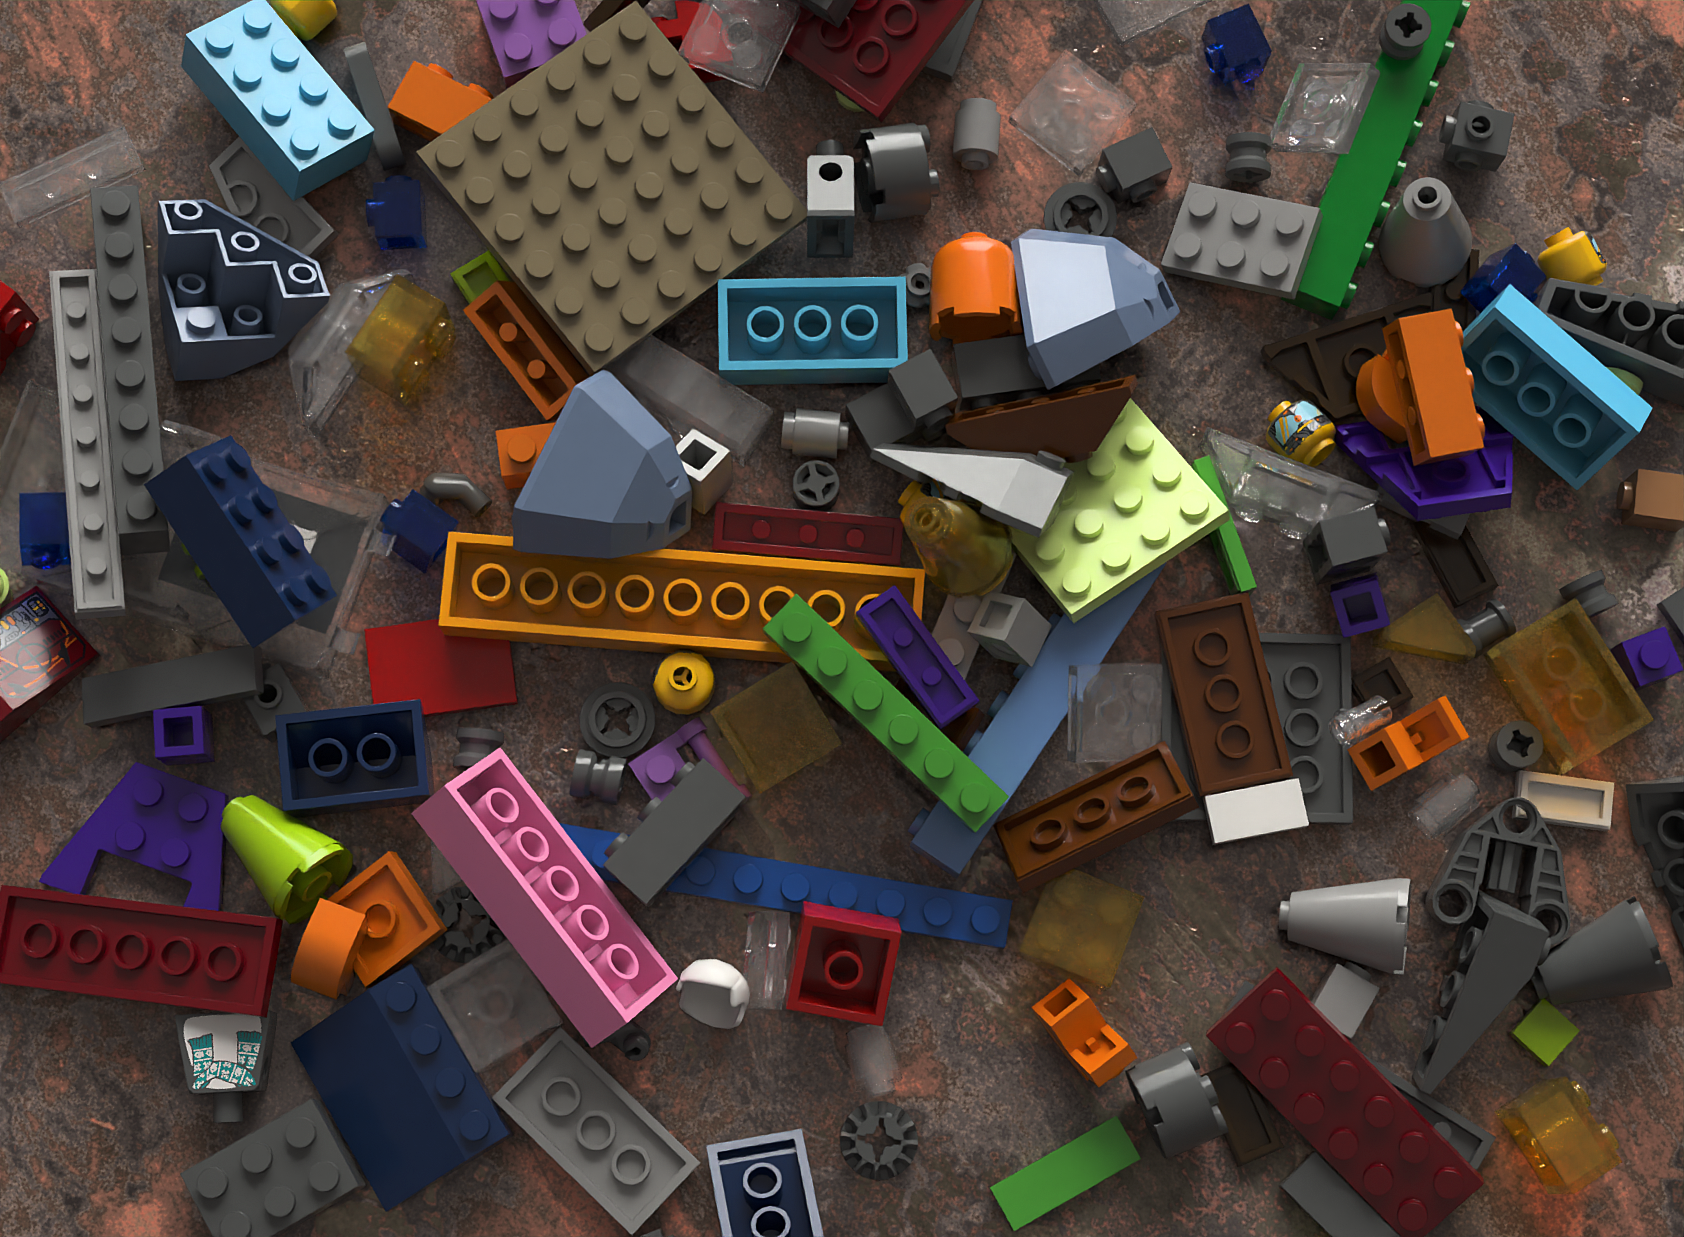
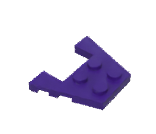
[1334,405,1513,521]
[39,762,229,911]

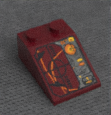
[0,586,100,743]

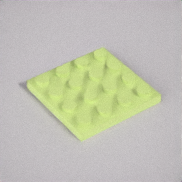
[975,398,1230,623]

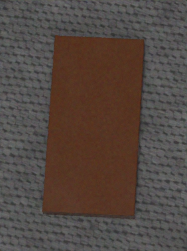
[1154,592,1293,798]
[993,741,1199,893]

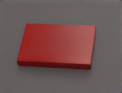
[364,619,518,717]

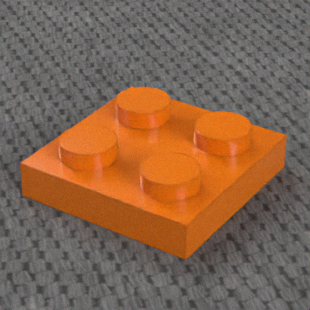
[327,851,448,988]

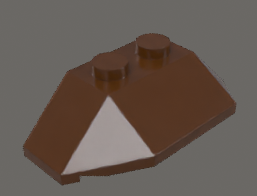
[945,375,1138,463]

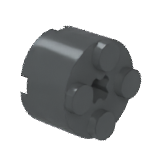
[853,123,940,223]
[1125,1042,1229,1159]

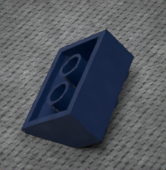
[275,699,435,818]

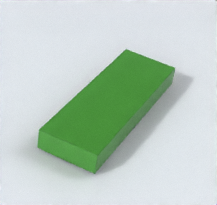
[1191,455,1257,596]
[989,1116,1141,1231]

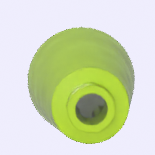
[221,795,353,924]

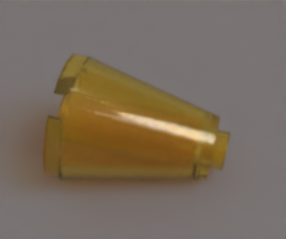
[904,496,1014,598]

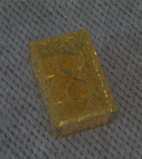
[1483,598,1654,775]

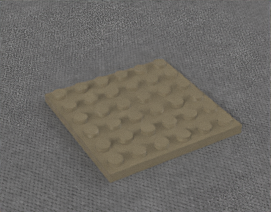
[415,1,807,376]

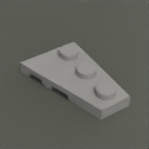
[209,137,339,259]

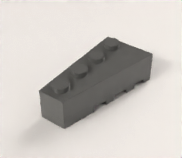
[1532,278,1684,407]

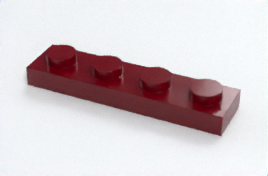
[712,502,904,566]

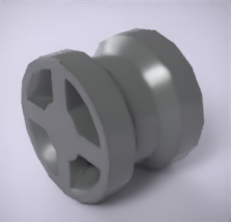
[1379,3,1431,60]
[1225,132,1272,182]
[793,460,839,512]
[1559,570,1619,624]
[1488,720,1544,772]
[453,728,505,771]

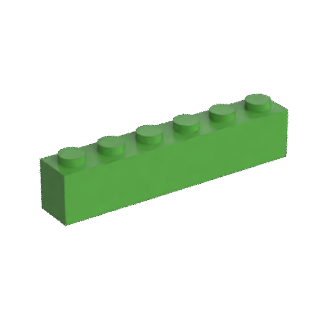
[762,594,1009,833]

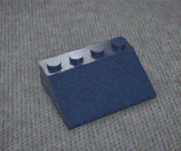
[291,964,514,1212]

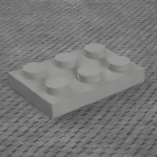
[1161,182,1323,300]

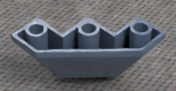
[158,199,330,381]
[1011,229,1180,390]
[512,370,693,559]

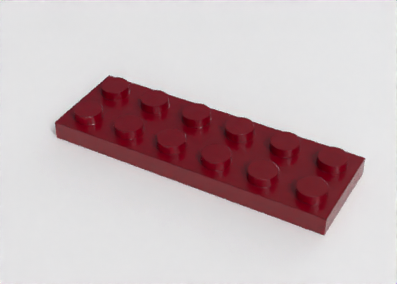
[0,885,283,1018]
[1206,967,1484,1237]

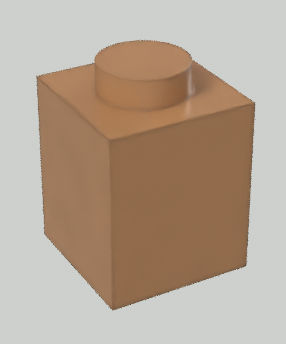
[1616,469,1684,532]

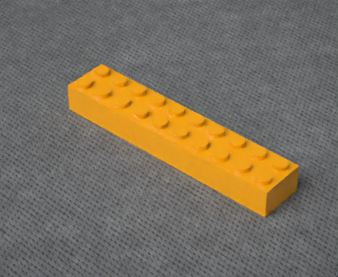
[438,532,925,672]

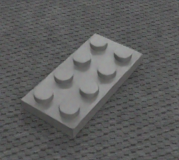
[492,1027,700,1235]

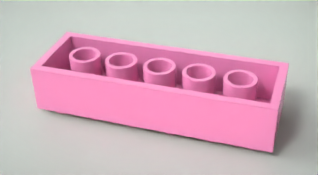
[411,747,678,1048]

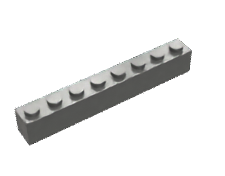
[90,185,170,556]

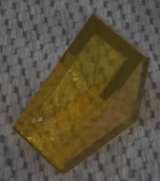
[1372,593,1476,665]

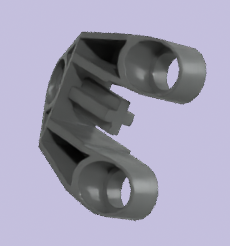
[1425,797,1570,945]

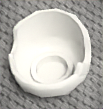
[676,959,750,1029]

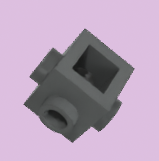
[1438,100,1515,172]

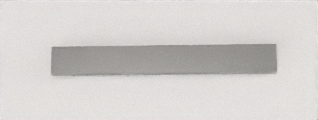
[49,269,126,620]

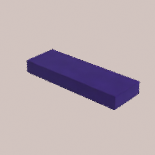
[855,585,980,731]

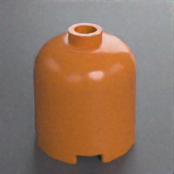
[929,232,1023,344]

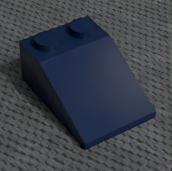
[706,1129,824,1237]

